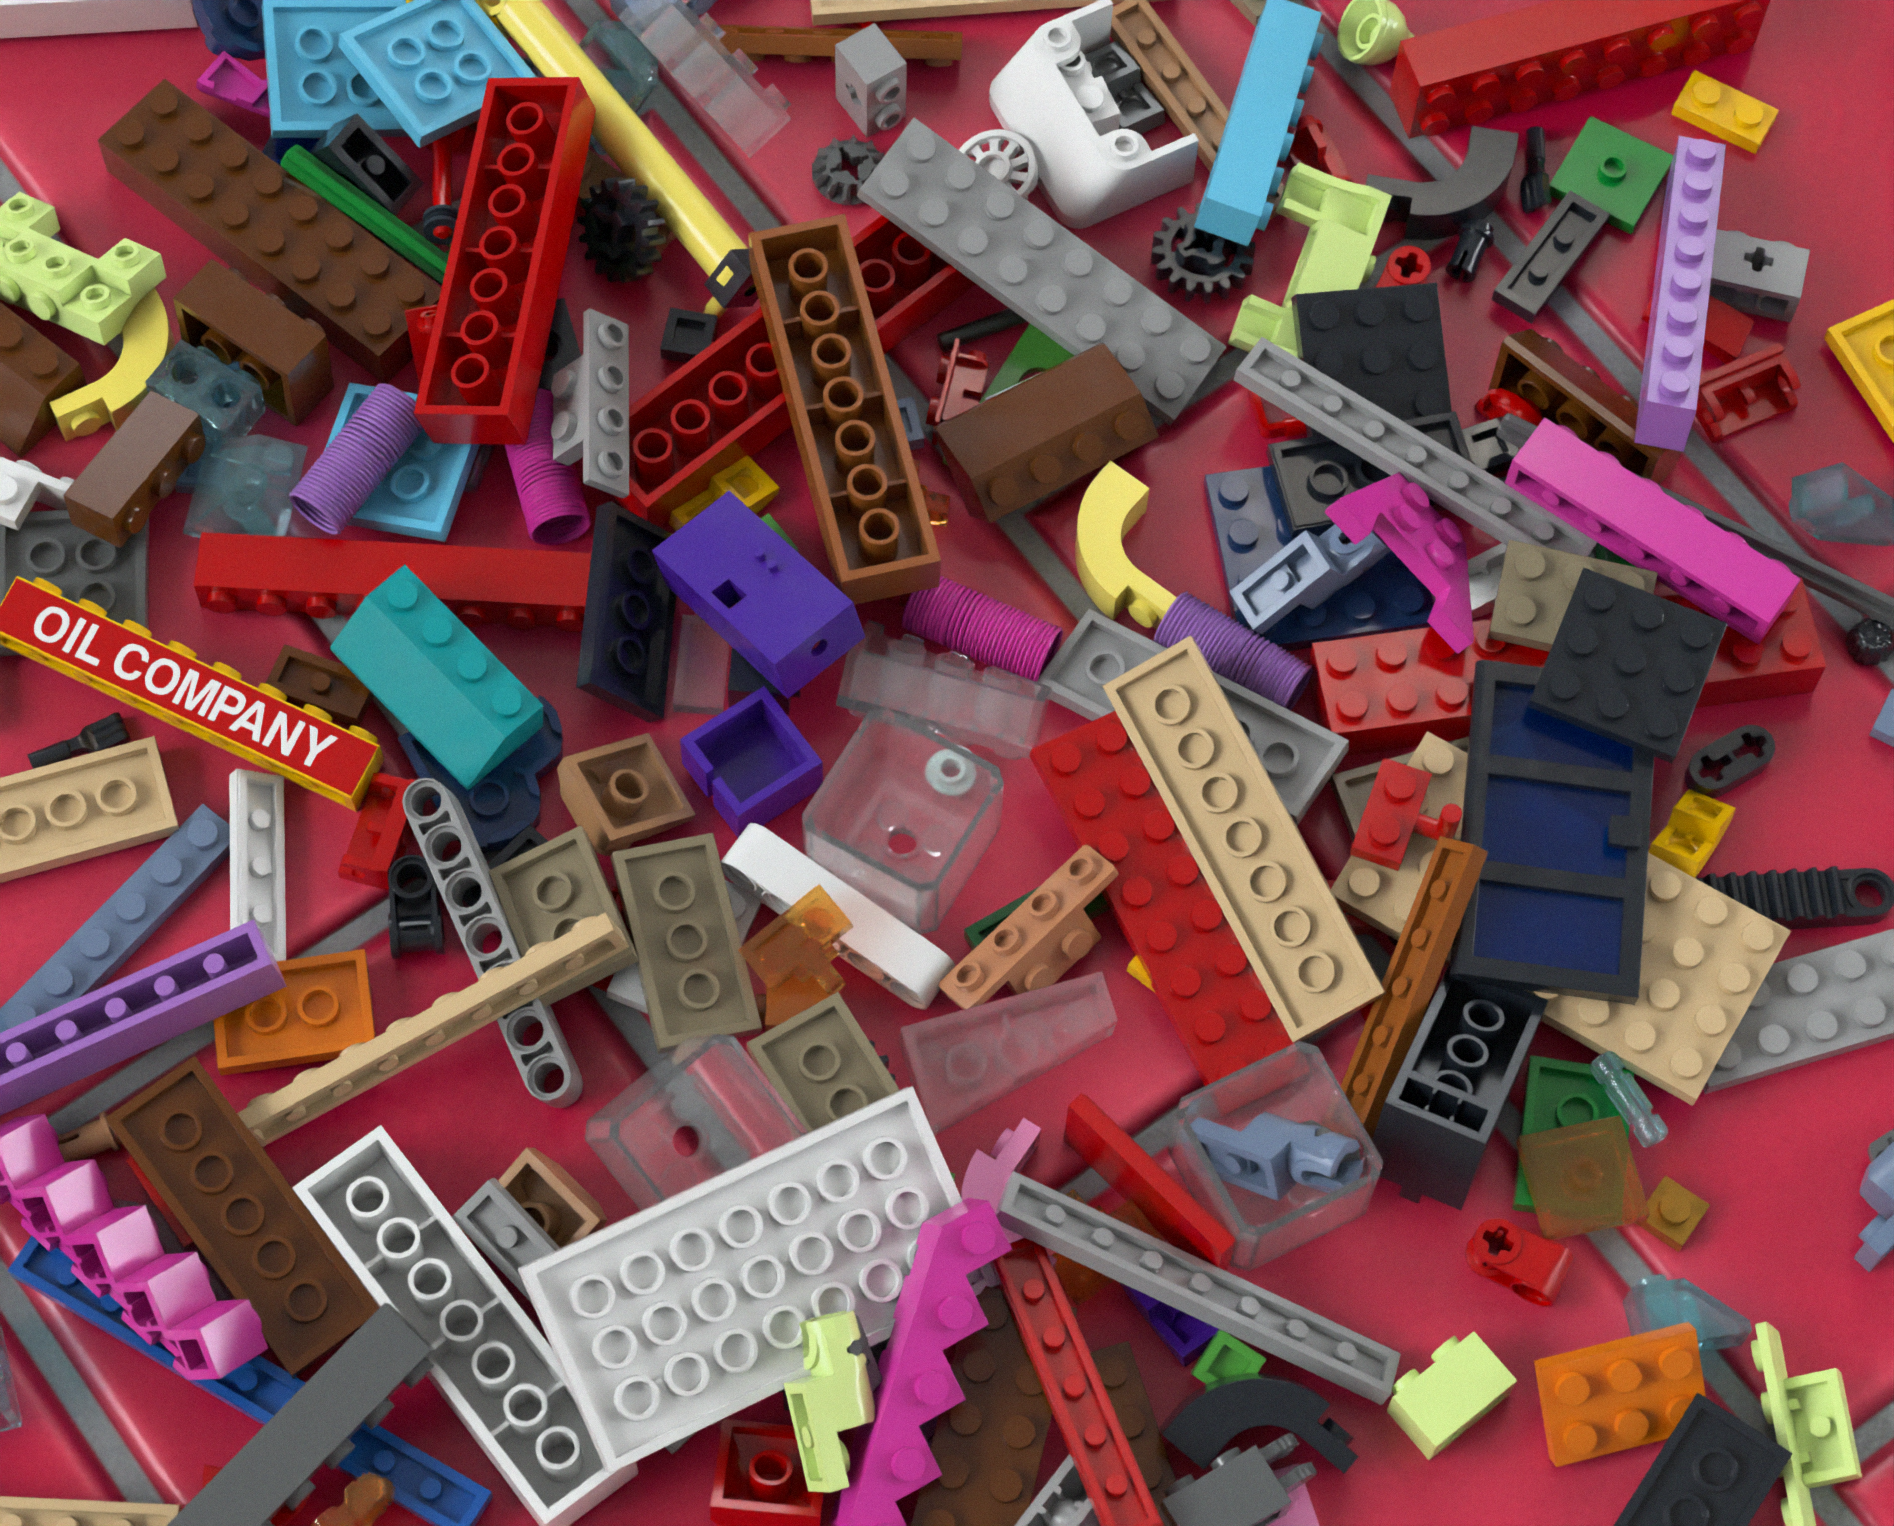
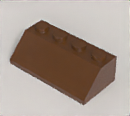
[0,302,87,458]
[1488,329,1682,485]
[933,343,1159,523]

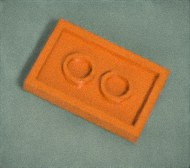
[213,949,376,1076]
[1534,1322,1706,1467]

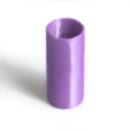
[289,383,424,535]
[1153,591,1313,711]

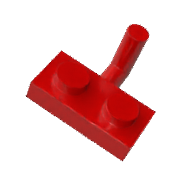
[1350,757,1462,871]

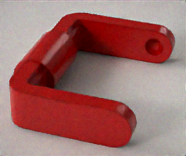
[1248,389,1307,439]

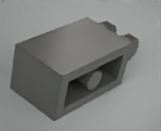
[1159,1433,1318,1526]

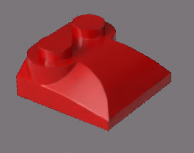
[710,1419,824,1526]

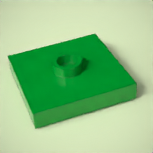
[1549,116,1673,235]

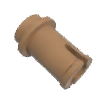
[58,1111,122,1162]

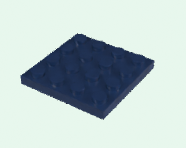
[1204,466,1434,655]

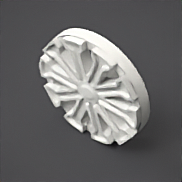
[959,129,1039,200]

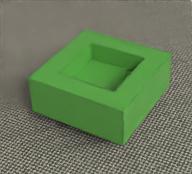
[1190,1329,1266,1384]

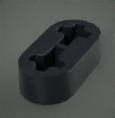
[1685,725,1775,799]

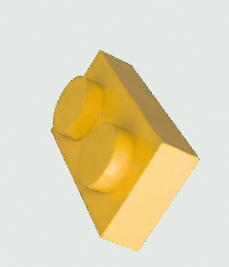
[1671,70,1779,154]

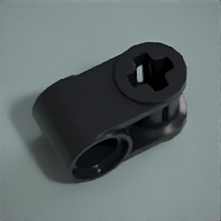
[388,855,445,959]

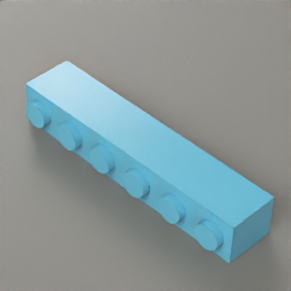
[1194,0,1324,246]

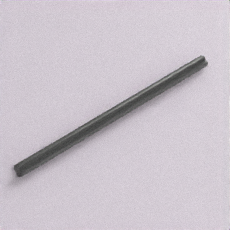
[1497,413,1894,628]

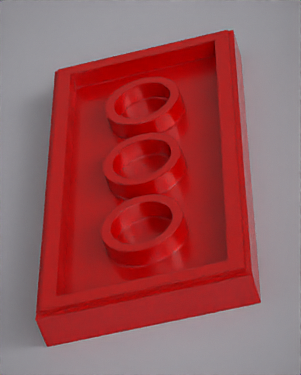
[1063,1093,1235,1271]

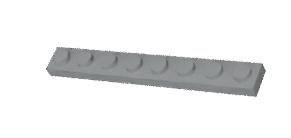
[1234,337,1598,557]
[995,1171,1401,1405]

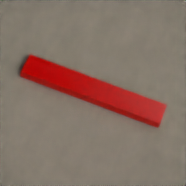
[990,1238,1164,1526]

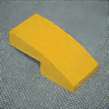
[669,455,780,531]
[1648,789,1736,878]

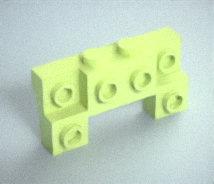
[1228,163,1392,358]
[0,192,167,346]

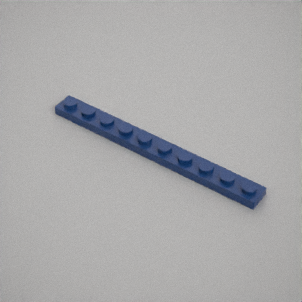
[7,1236,493,1526]

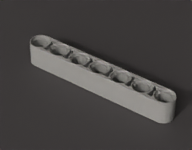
[402,778,583,1108]

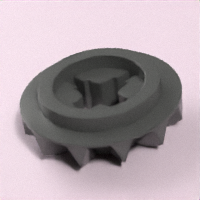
[812,134,885,205]

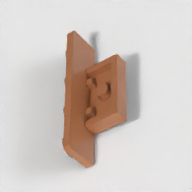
[938,845,1118,1014]

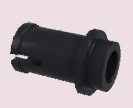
[1446,218,1495,282]

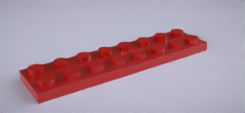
[1029,711,1314,1114]

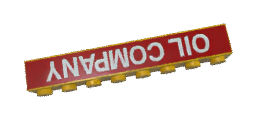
[0,576,385,812]

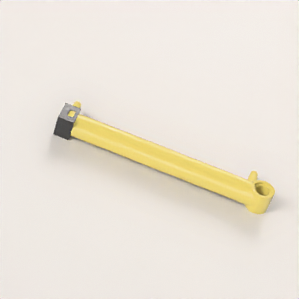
[475,0,759,318]

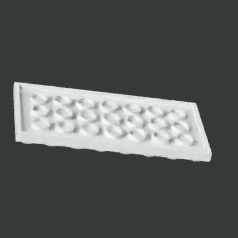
[517,1086,999,1473]

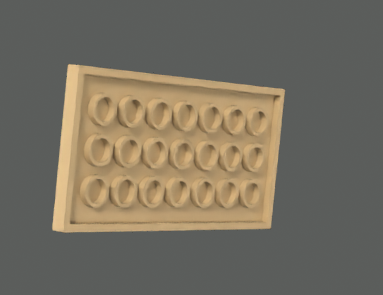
[1331,731,1791,1106]

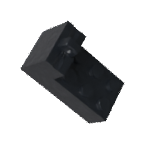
[1363,963,1549,1210]

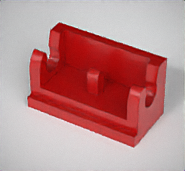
[1695,342,1801,443]
[338,773,424,891]

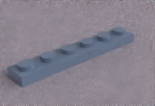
[0,804,230,1033]

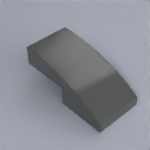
[1084,41,1165,134]

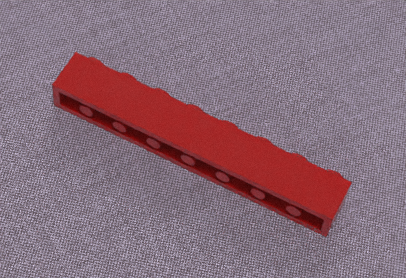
[193,532,591,632]

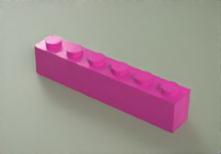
[1505,418,1801,645]

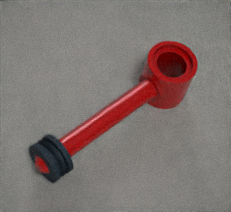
[423,126,466,245]

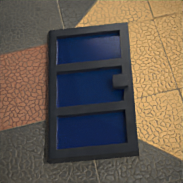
[1449,660,1654,1005]

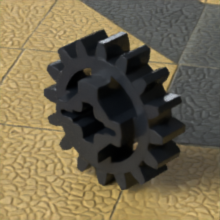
[577,177,666,283]
[1151,203,1256,304]

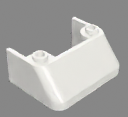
[989,0,1199,229]

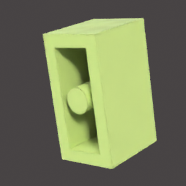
[1387,1331,1517,1460]

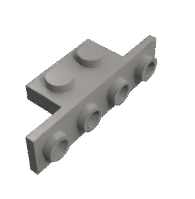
[551,308,629,498]

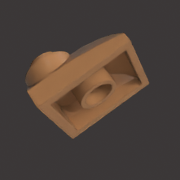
[557,733,696,856]
[459,1147,608,1252]

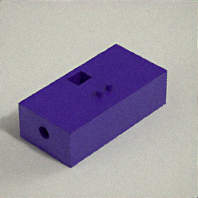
[652,491,865,699]

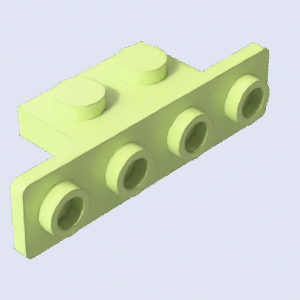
[1751,1321,1862,1526]

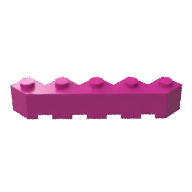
[0,1114,269,1380]
[829,1198,1012,1526]

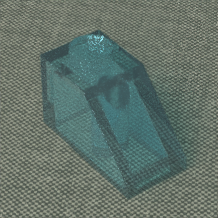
[1789,462,1894,546]
[1623,1274,1752,1353]

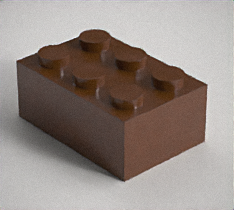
[173,259,334,427]

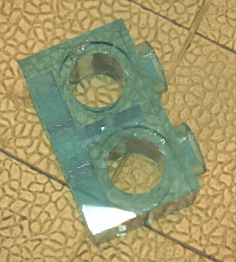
[145,339,266,454]

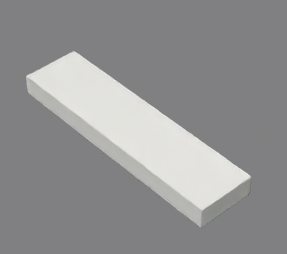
[229,768,286,962]

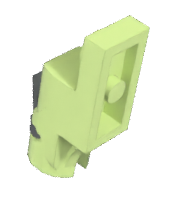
[784,1310,882,1493]

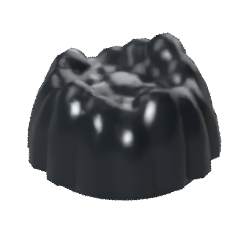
[1846,618,1894,665]

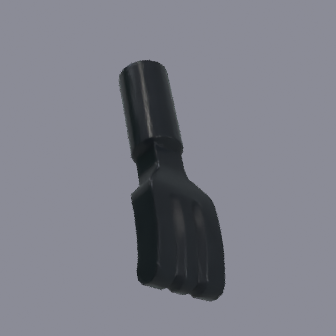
[1520,126,1552,214]
[27,712,131,769]

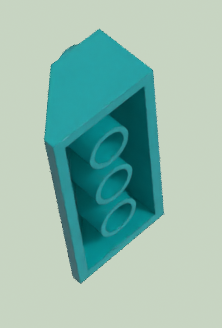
[330,564,543,791]

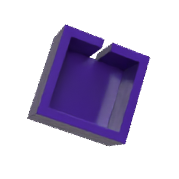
[680,686,823,838]

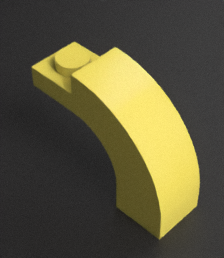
[49,287,176,441]
[1075,461,1177,630]

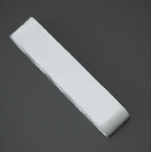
[720,823,955,1010]

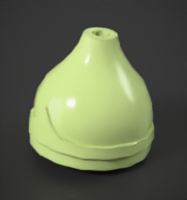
[1337,0,1415,65]

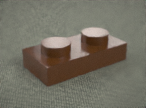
[265,644,374,727]

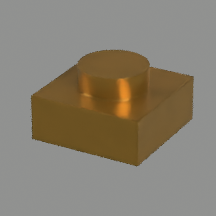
[1634,1175,1710,1252]

